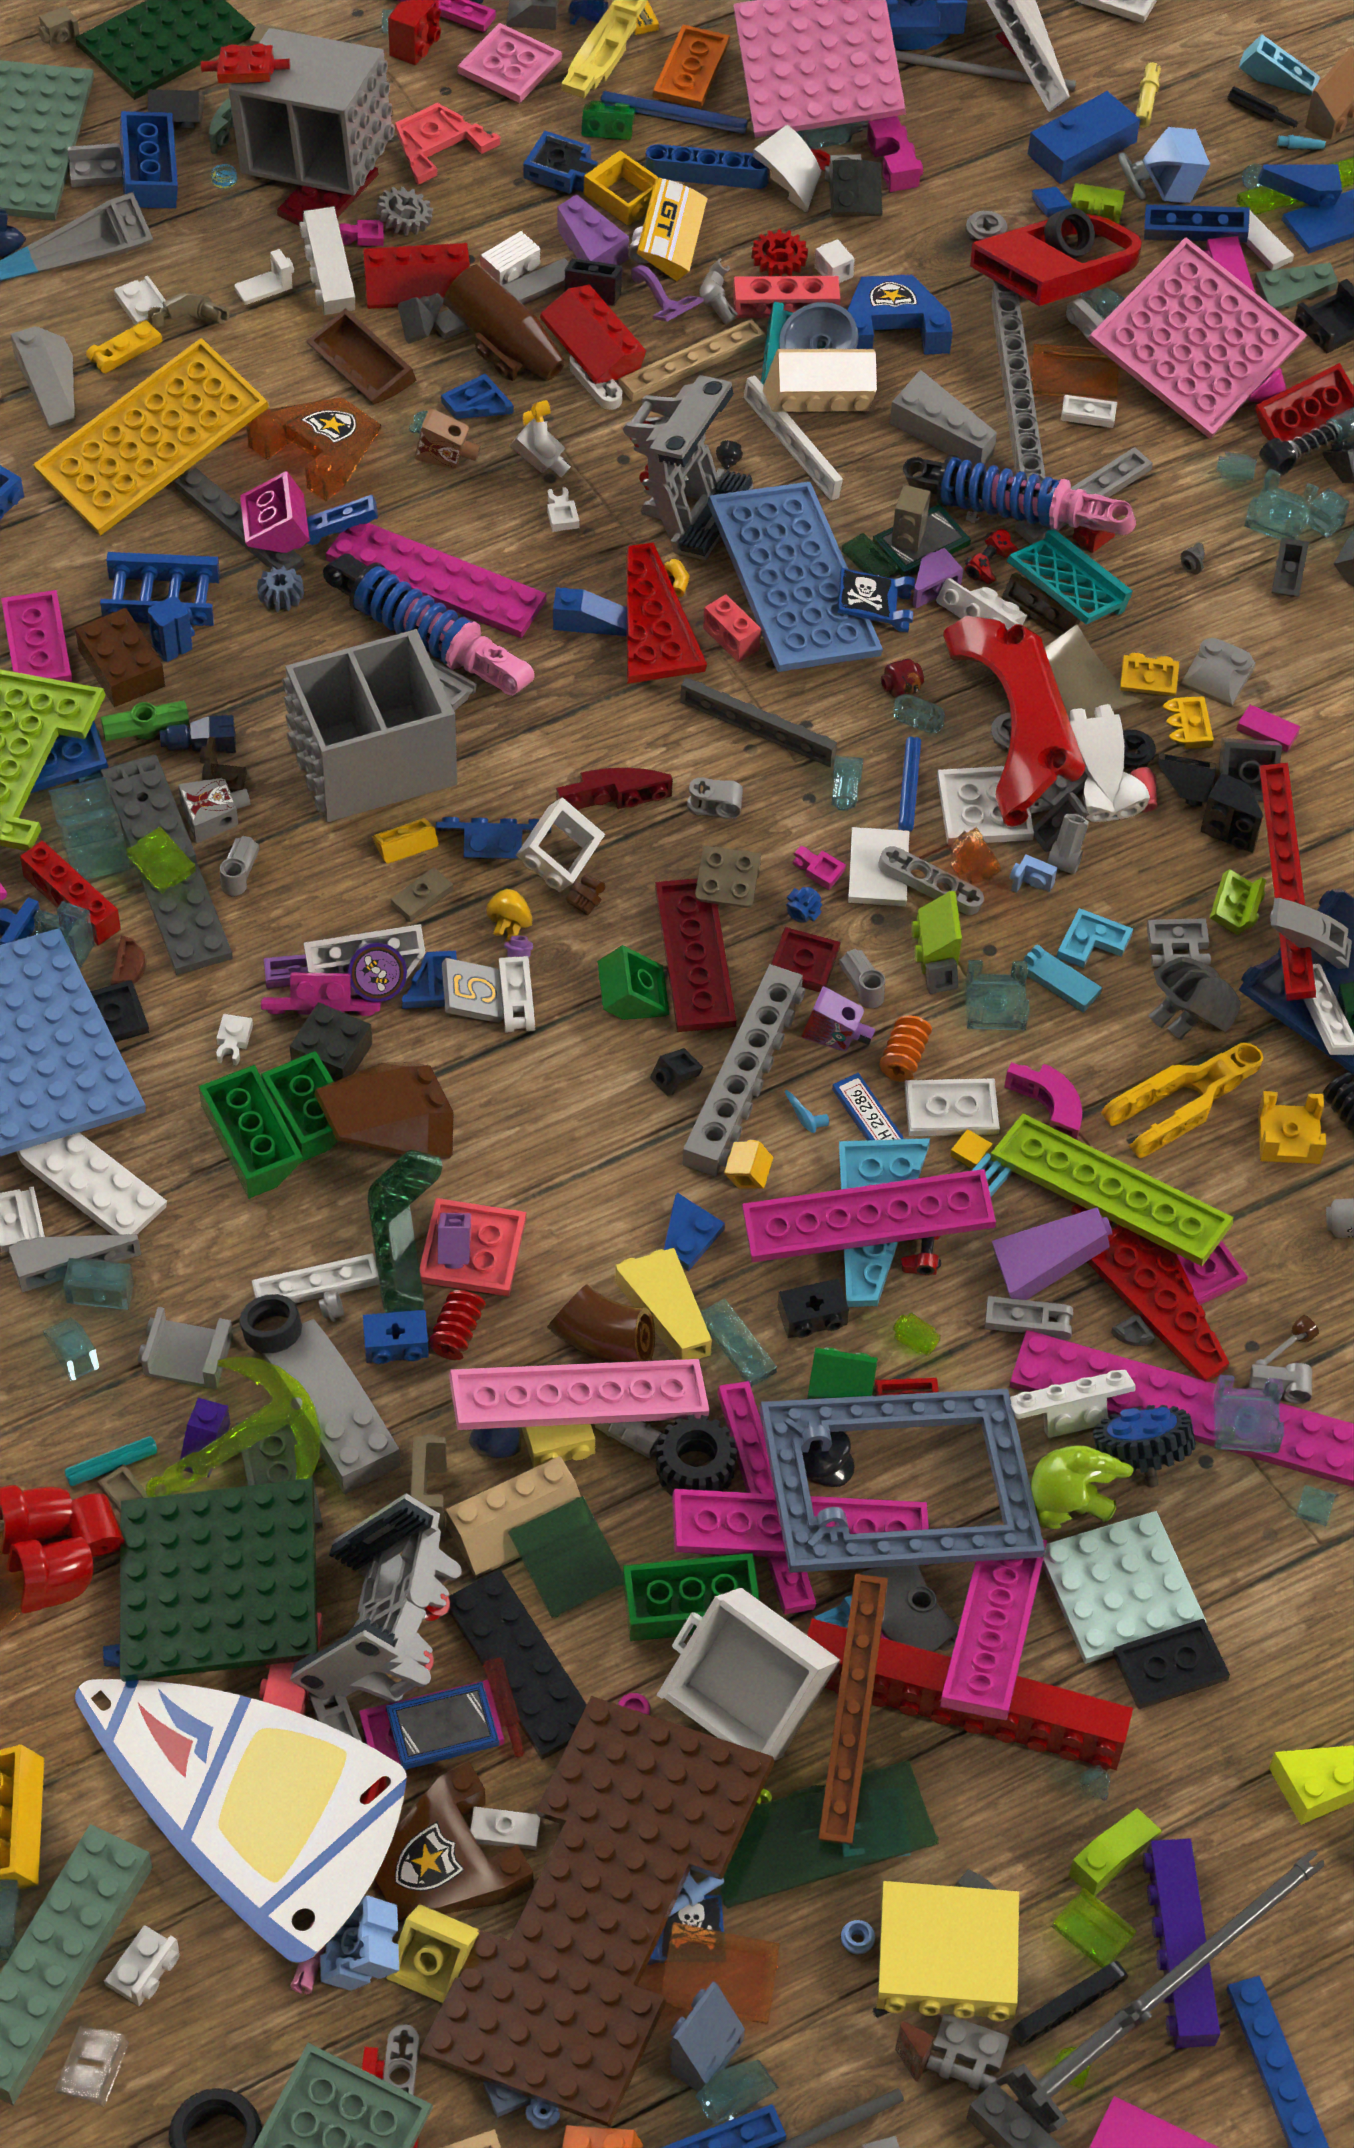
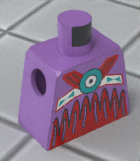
[801,986,876,1051]

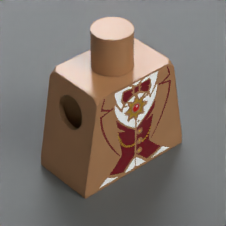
[415,408,481,469]

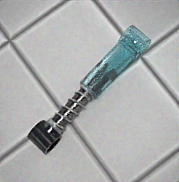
[1259,407,1354,476]

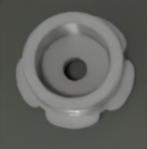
[319,1292,344,1322]

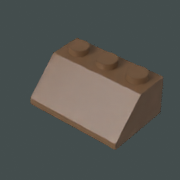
[1305,47,1354,140]

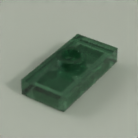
[842,533,898,578]

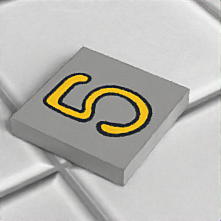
[442,958,504,1023]

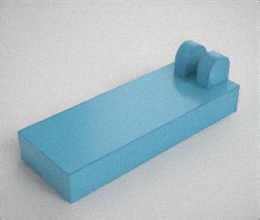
[1019,945,1102,1013]

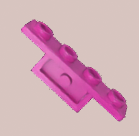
[261,973,381,1016]

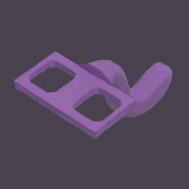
[631,265,704,322]

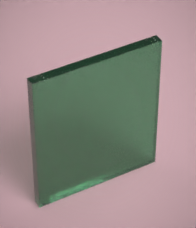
[508,1496,623,1618]

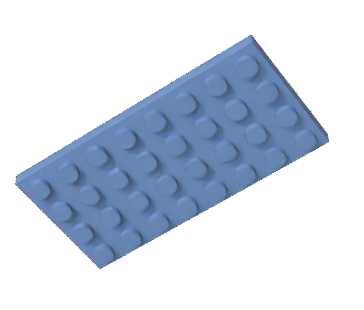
[707,482,883,672]

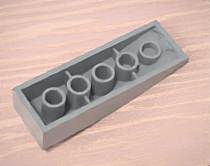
[261,1318,401,1494]

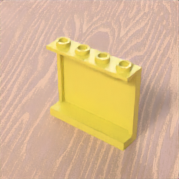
[876,1881,1019,2021]

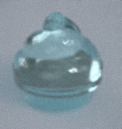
[1242,164,1263,190]
[1077,1765,1111,1801]

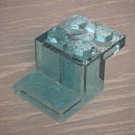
[48,777,131,880]

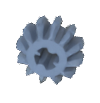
[257,565,304,613]

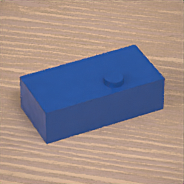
[1027,91,1140,184]
[120,111,178,208]

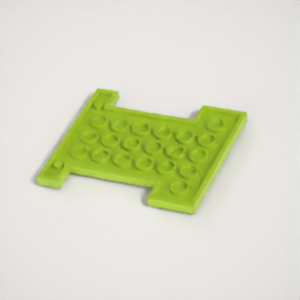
[0,669,106,851]

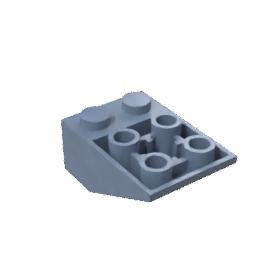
[669,1982,745,2096]

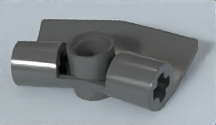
[860,1565,959,1652]

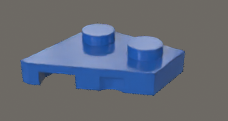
[441,373,514,419]
[402,950,457,1009]
[664,1193,725,1271]

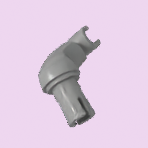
[699,259,738,325]

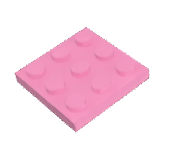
[458,23,562,103]

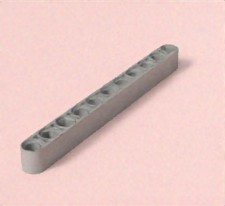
[991,281,1046,484]

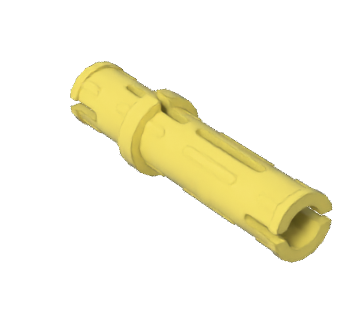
[1136,62,1161,128]

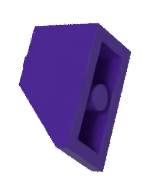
[178,1398,231,1478]

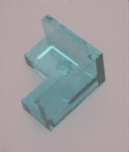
[33,901,95,969]

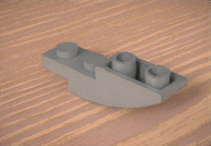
[1270,898,1352,969]

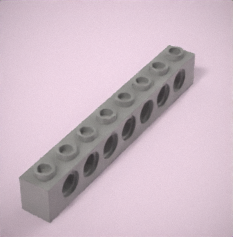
[683,964,805,1176]

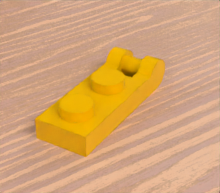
[86,320,162,373]

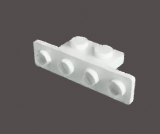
[936,578,1027,630]
[1010,1370,1136,1438]

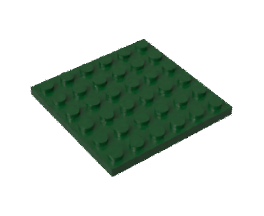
[120,1478,318,1682]

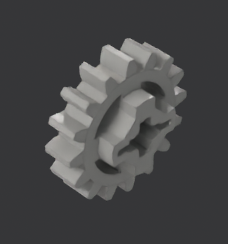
[376,187,433,235]

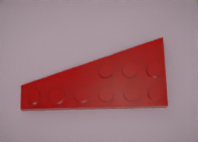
[626,542,707,684]
[1087,1225,1229,1382]

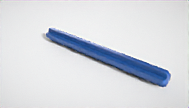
[600,91,748,134]

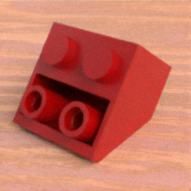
[388,0,441,66]

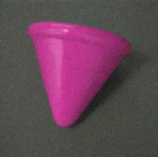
[1248,368,1287,403]

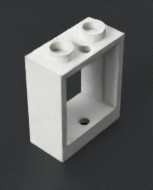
[516,797,605,892]

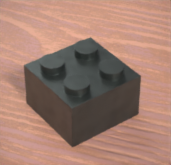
[289,1002,372,1082]

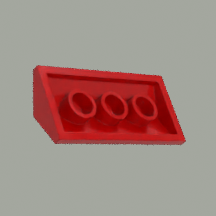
[1255,363,1354,442]

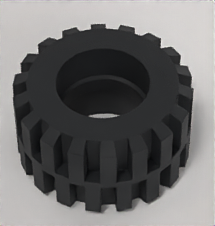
[656,1415,737,1496]

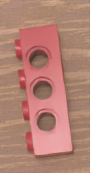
[733,276,840,318]

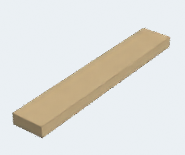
[618,319,766,402]

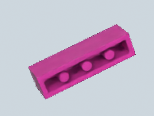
[1203,236,1255,292]

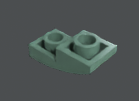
[209,98,234,154]

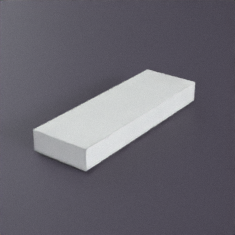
[1245,211,1294,270]

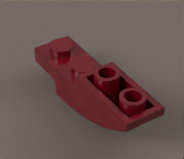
[556,768,673,810]

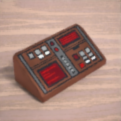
[895,2021,934,2082]

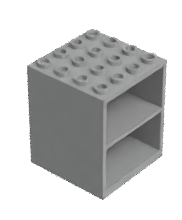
[229,28,394,196]
[282,629,457,822]

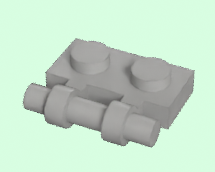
[1147,919,1211,966]
[926,2014,1010,2090]

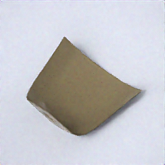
[1044,624,1144,719]

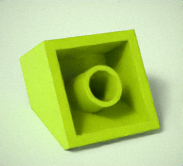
[912,891,962,974]

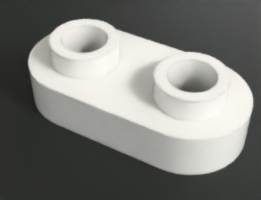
[1066,298,1104,339]

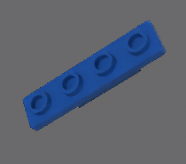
[436,817,552,859]

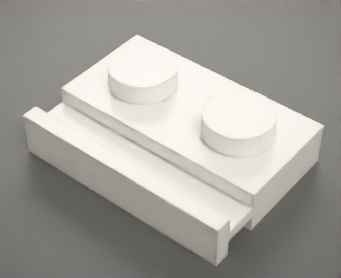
[114,276,167,325]
[0,1186,45,1253]

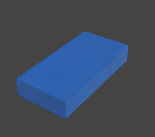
[1032,187,1072,217]

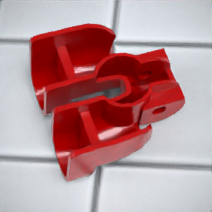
[0,1485,125,1614]

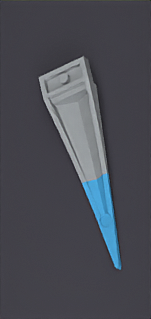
[0,192,153,281]

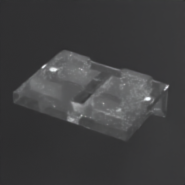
[55,2026,129,2107]

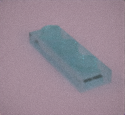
[701,1298,777,1387]

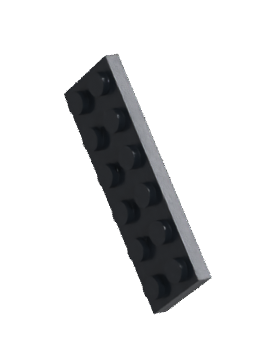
[448,1569,587,1760]

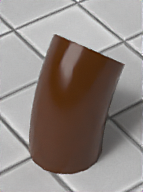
[547,1284,655,1363]

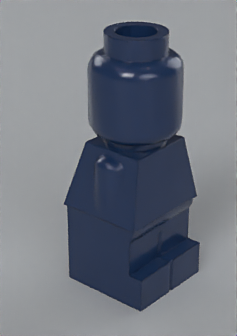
[160,715,236,753]

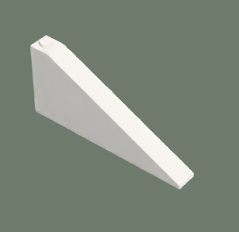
[986,0,1070,112]

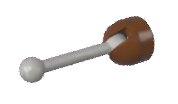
[1255,1315,1319,1366]

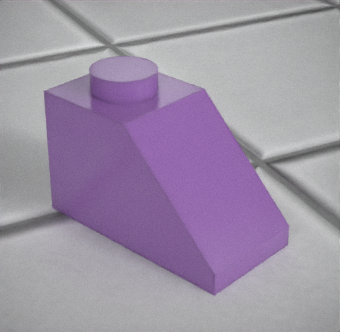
[913,547,963,609]
[438,1213,471,1269]

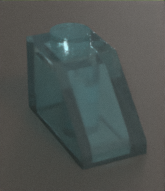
[43,1317,99,1381]
[695,2059,779,2124]

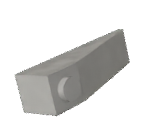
[8,1234,141,1293]

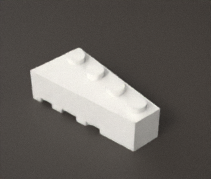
[299,207,355,315]

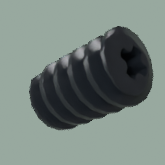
[1323,1072,1354,1136]

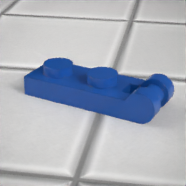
[307,494,378,545]

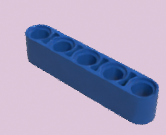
[645,144,770,189]

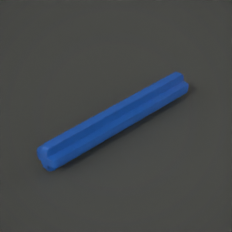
[898,736,921,832]

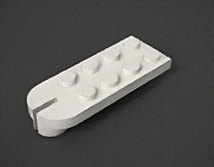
[17,1133,167,1235]

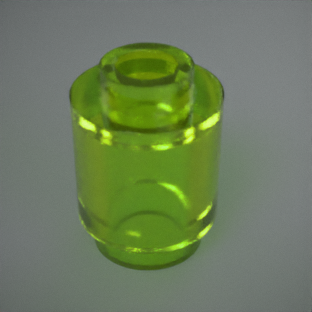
[893,1313,941,1356]

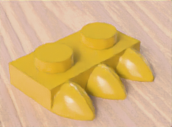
[1163,696,1214,749]

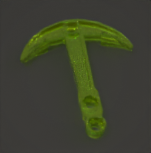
[146,1357,322,1498]

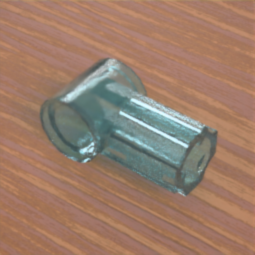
[831,755,864,811]

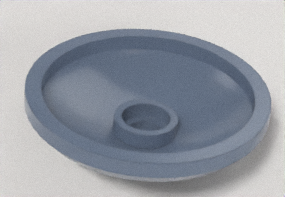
[779,302,858,349]

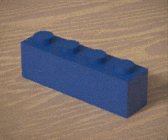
[1144,204,1250,243]

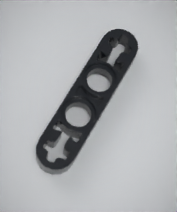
[1010,1961,1129,2047]

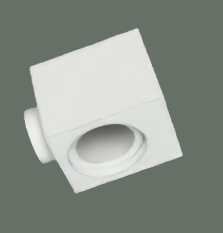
[815,239,855,283]

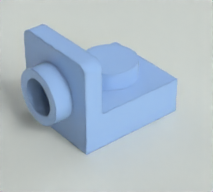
[1010,854,1057,893]

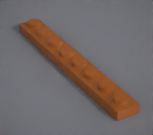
[819,1574,888,1845]

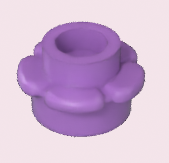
[504,935,533,957]

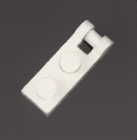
[499,956,535,1033]

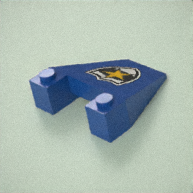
[847,275,953,355]

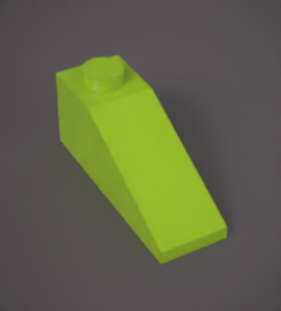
[1069,1808,1162,1898]

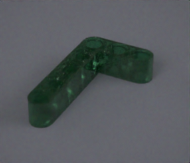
[367,1150,442,1313]

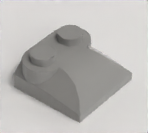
[1181,638,1256,707]

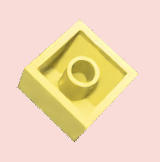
[386,1904,479,2003]

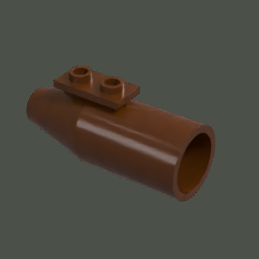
[443,264,565,381]

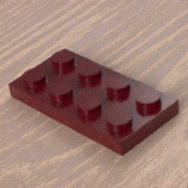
[277,166,378,226]

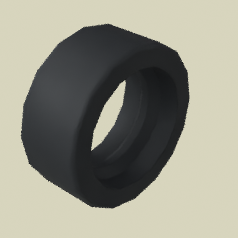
[1044,208,1095,259]
[240,1294,302,1354]

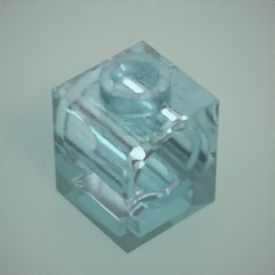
[1307,488,1350,538]

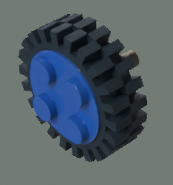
[1093,1405,1196,1488]

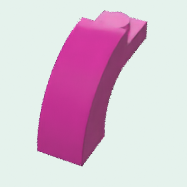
[1004,1062,1082,1140]

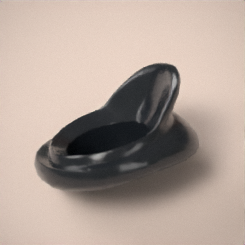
[802,1431,855,1487]

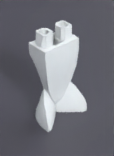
[1069,704,1150,822]

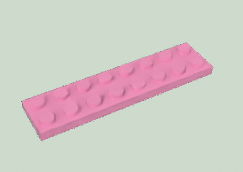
[449,1359,709,1430]

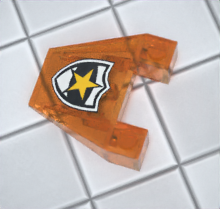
[246,397,381,501]

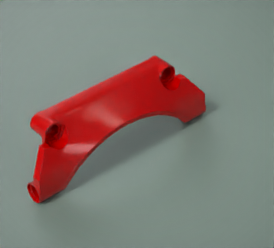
[943,616,1085,827]

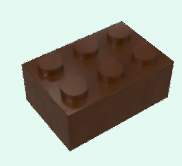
[75,608,165,707]

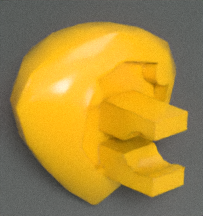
[486,889,532,942]

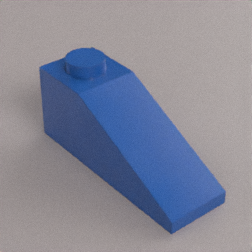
[1257,164,1342,207]
[553,587,627,636]

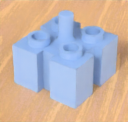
[320,1895,399,1991]

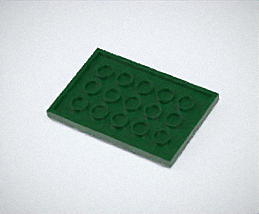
[75,0,256,100]

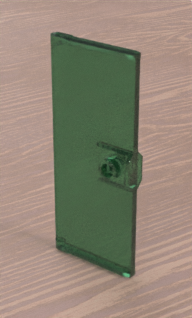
[720,1759,939,1909]

